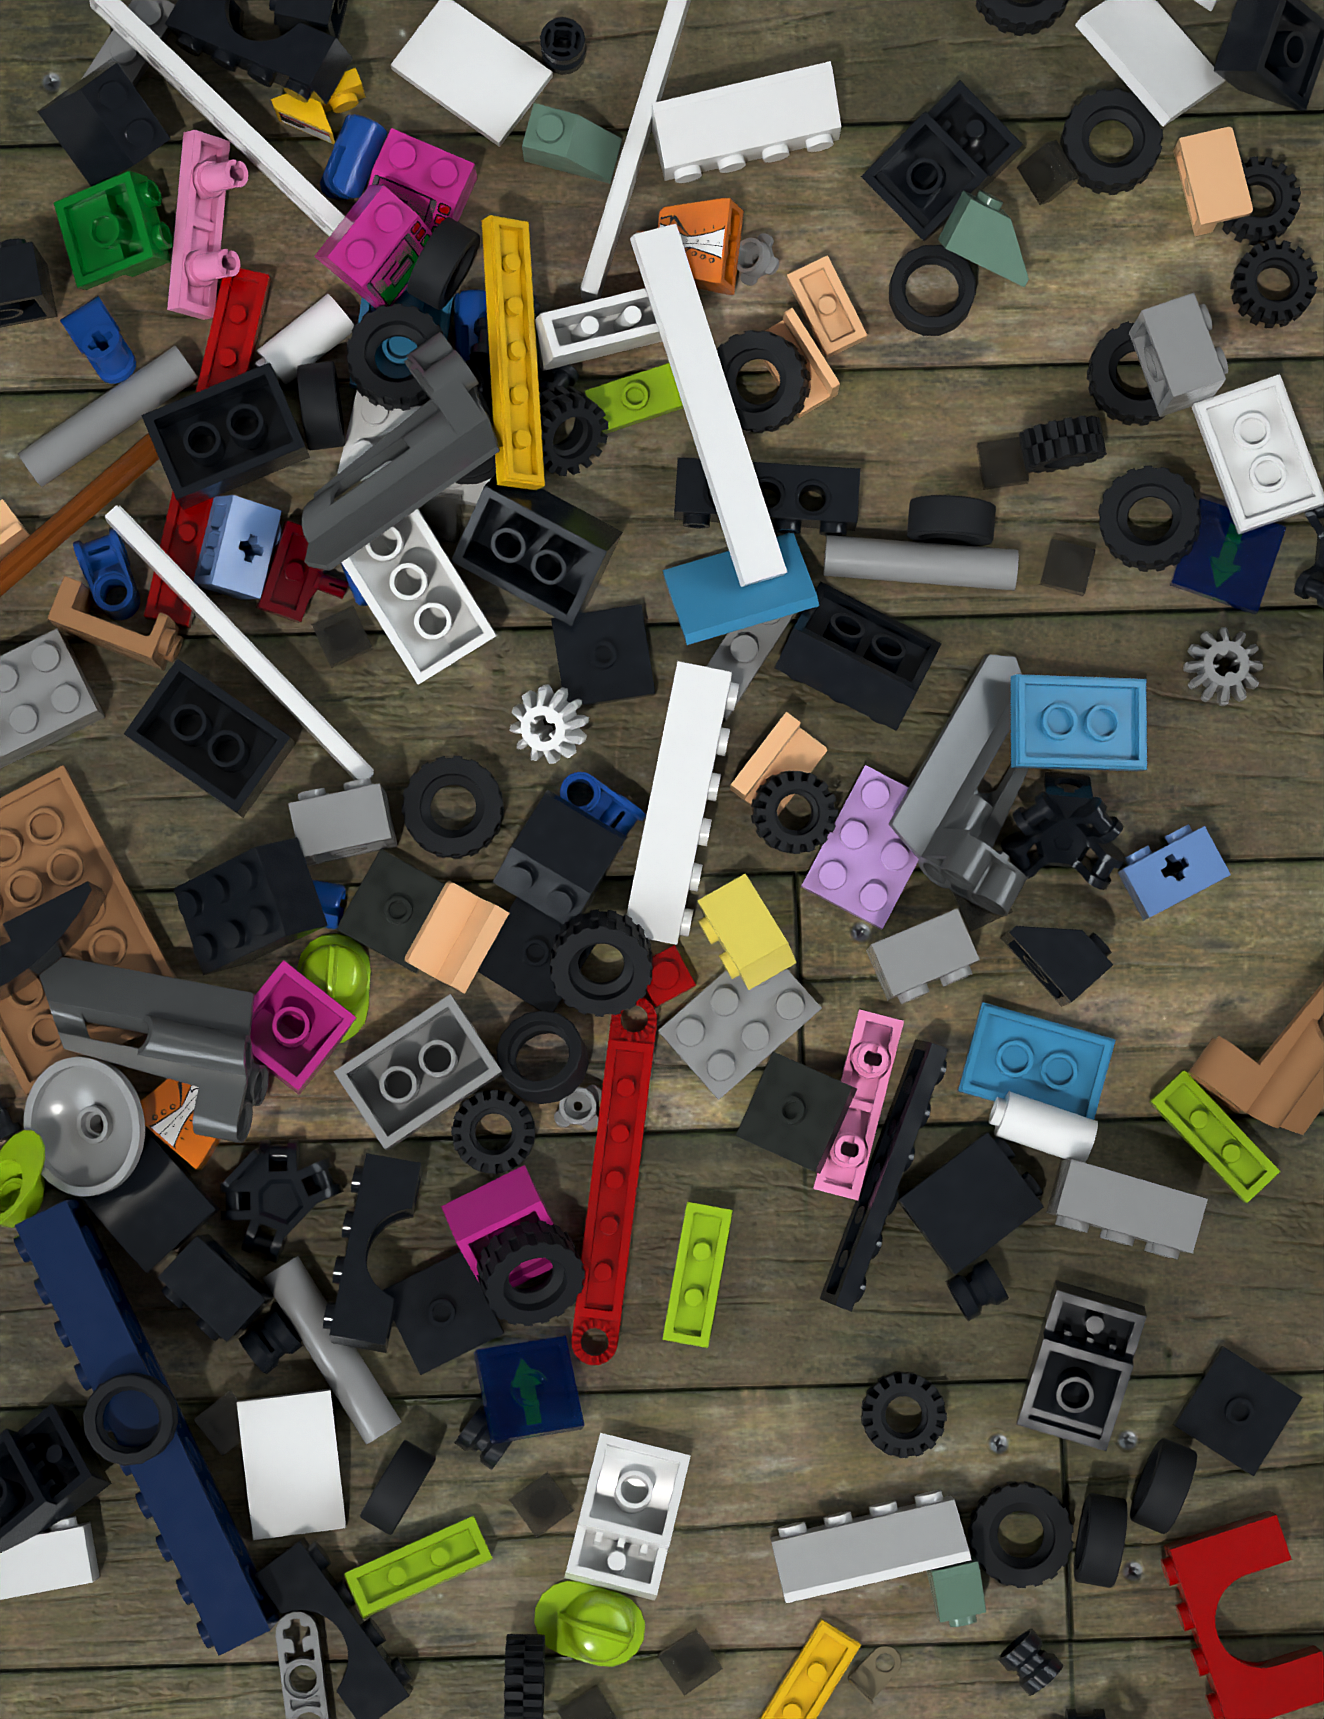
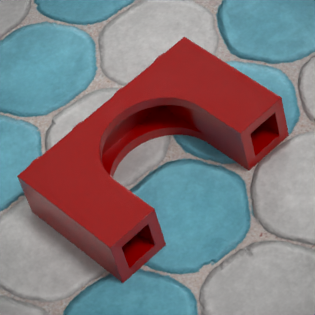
[1160,1510,1324,1719]

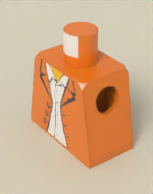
[634,198,744,295]
[140,1079,221,1170]

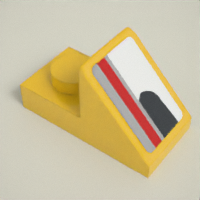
[271,67,366,144]

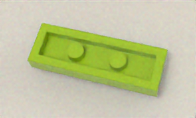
[1149,1070,1281,1203]
[662,1202,733,1348]
[344,1516,493,1619]

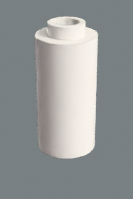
[255,293,354,386]
[989,1091,1098,1163]

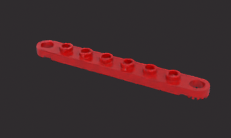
[571,998,657,1366]

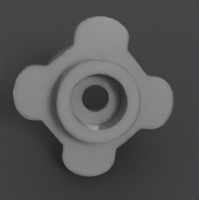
[737,233,779,286]
[554,1085,602,1130]

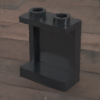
[898,1132,1044,1275]

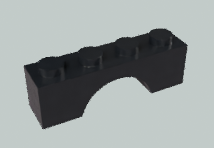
[165,0,353,105]
[323,1153,422,1353]
[254,1537,413,1719]

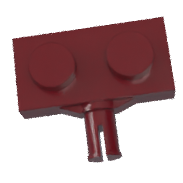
[256,521,348,623]

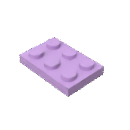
[801,765,919,930]

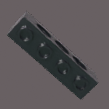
[674,457,861,536]

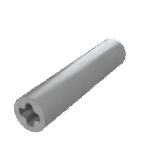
[18,345,198,487]
[823,535,1019,591]
[263,1256,402,1445]

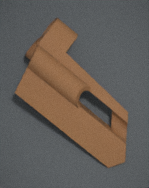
[1188,981,1324,1135]

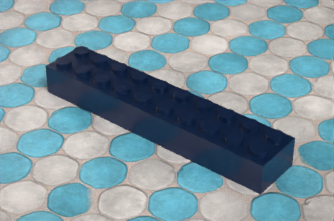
[14,1199,280,1656]

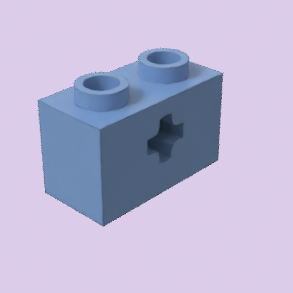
[193,495,282,600]
[1117,824,1231,921]

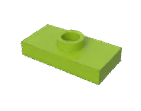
[585,363,684,434]

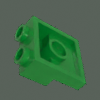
[54,171,174,290]

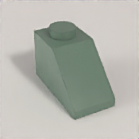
[522,103,622,184]
[938,190,1029,287]
[927,1552,986,1627]

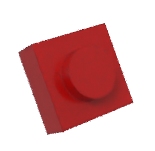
[647,945,696,1008]

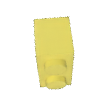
[697,873,797,990]

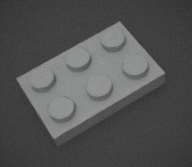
[658,969,822,1100]

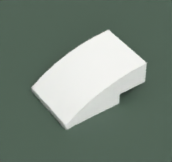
[237,1389,346,1540]
[564,1433,691,1601]

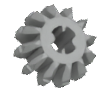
[1183,627,1263,706]

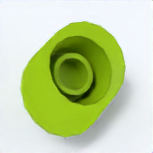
[297,934,371,1043]
[0,1130,45,1228]
[534,1581,645,1667]

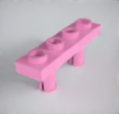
[167,130,248,320]
[813,1009,904,1201]

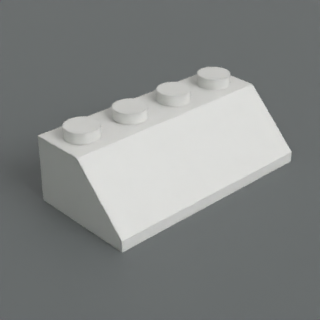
[652,61,841,183]
[341,509,497,685]
[770,1490,971,1603]

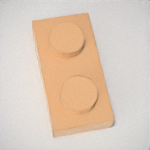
[786,255,868,359]

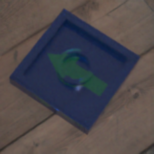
[1169,498,1286,615]
[474,1336,585,1444]

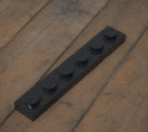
[820,1039,948,1312]

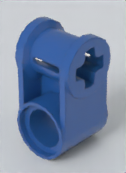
[60,296,137,384]
[73,528,140,621]
[560,772,646,852]

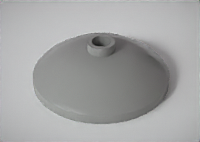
[24,1056,145,1197]

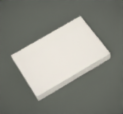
[391,0,553,147]
[1075,0,1225,127]
[1192,374,1324,535]

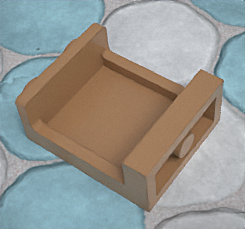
[47,576,183,671]

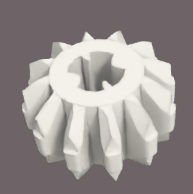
[509,684,589,764]

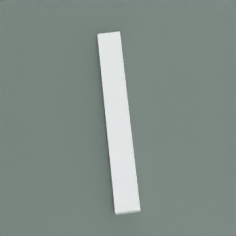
[89,0,345,236]
[580,0,691,302]
[630,224,787,587]
[105,505,374,780]

